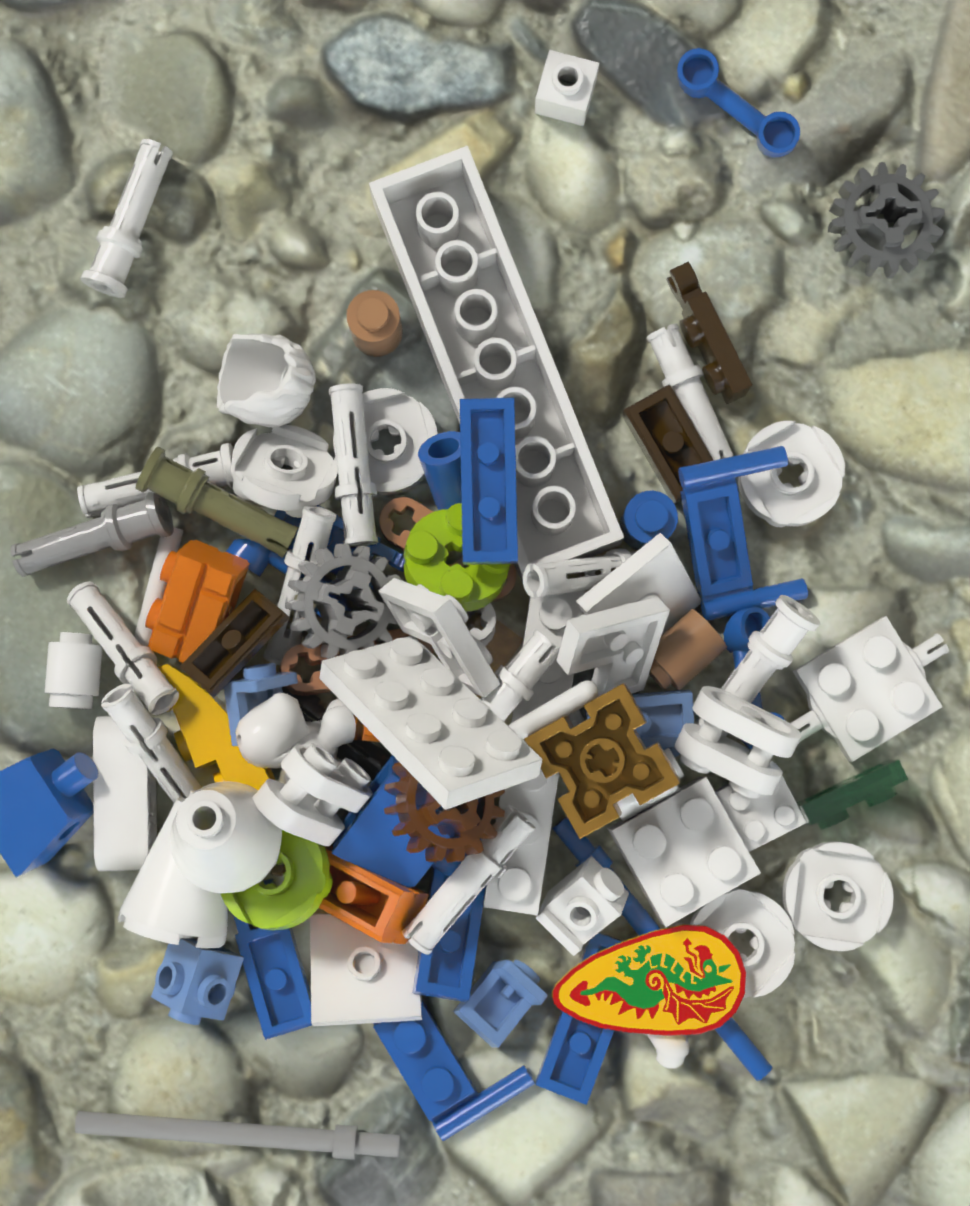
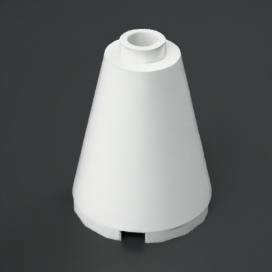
[170,781,282,893]
[117,790,228,949]

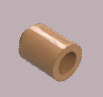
[347,290,403,357]
[649,609,727,691]

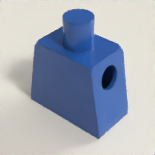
[0,748,98,878]
[332,755,467,887]

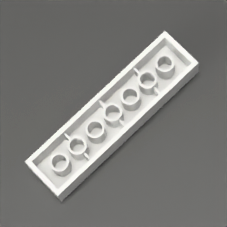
[369,146,624,583]

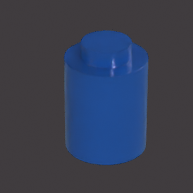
[418,431,462,510]
[620,490,678,550]

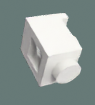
[536,856,629,956]

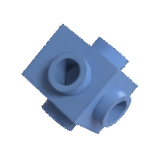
[151,938,244,1025]

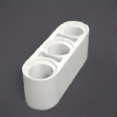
[93,715,157,871]

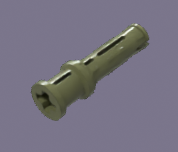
[135,446,299,558]

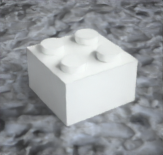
[607,777,761,927]

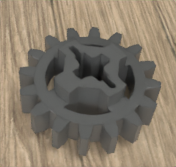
[827,162,945,279]

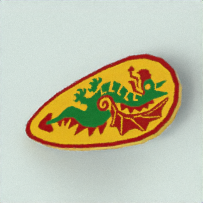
[552,924,746,1036]

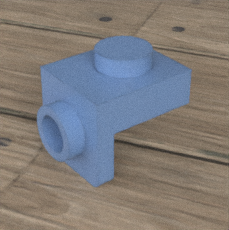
[224,663,298,746]
[453,960,548,1048]

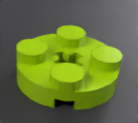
[404,503,511,612]
[220,829,333,930]

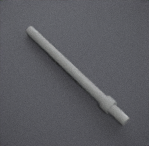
[75,1111,400,1160]

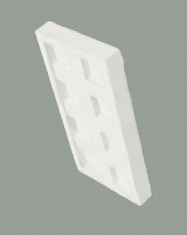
[319,636,542,810]

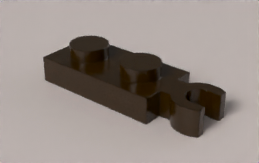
[666,261,753,405]

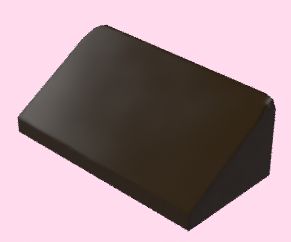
[622,384,714,504]
[180,589,290,698]

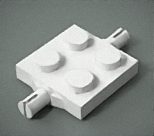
[790,616,949,762]

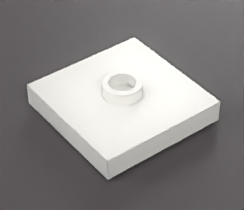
[576,533,701,636]
[310,914,422,1027]

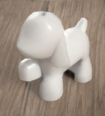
[236,692,356,808]

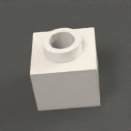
[535,50,599,126]

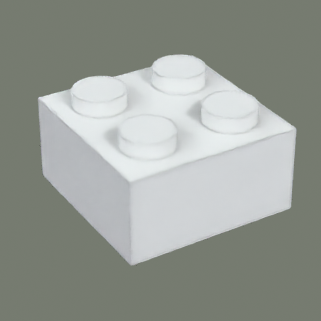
[715,763,806,852]

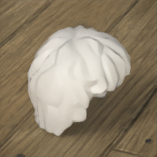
[217,334,316,427]

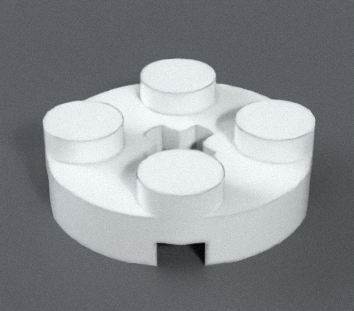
[333,388,438,495]
[738,421,845,527]
[231,425,338,518]
[782,841,894,951]
[690,888,795,998]

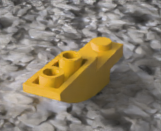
[158,664,276,790]

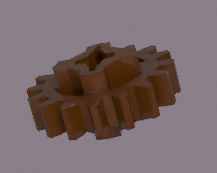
[384,762,505,863]

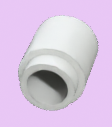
[44,632,102,709]

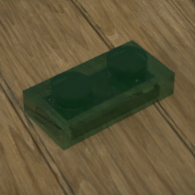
[797,760,908,830]

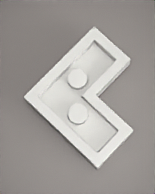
[378,578,500,698]
[556,596,670,698]

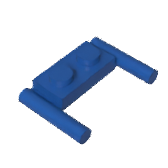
[678,446,808,621]
[373,998,535,1141]

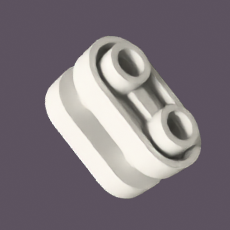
[674,686,802,799]
[253,743,372,846]

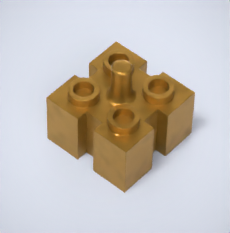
[524,683,680,839]

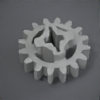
[285,543,400,659]

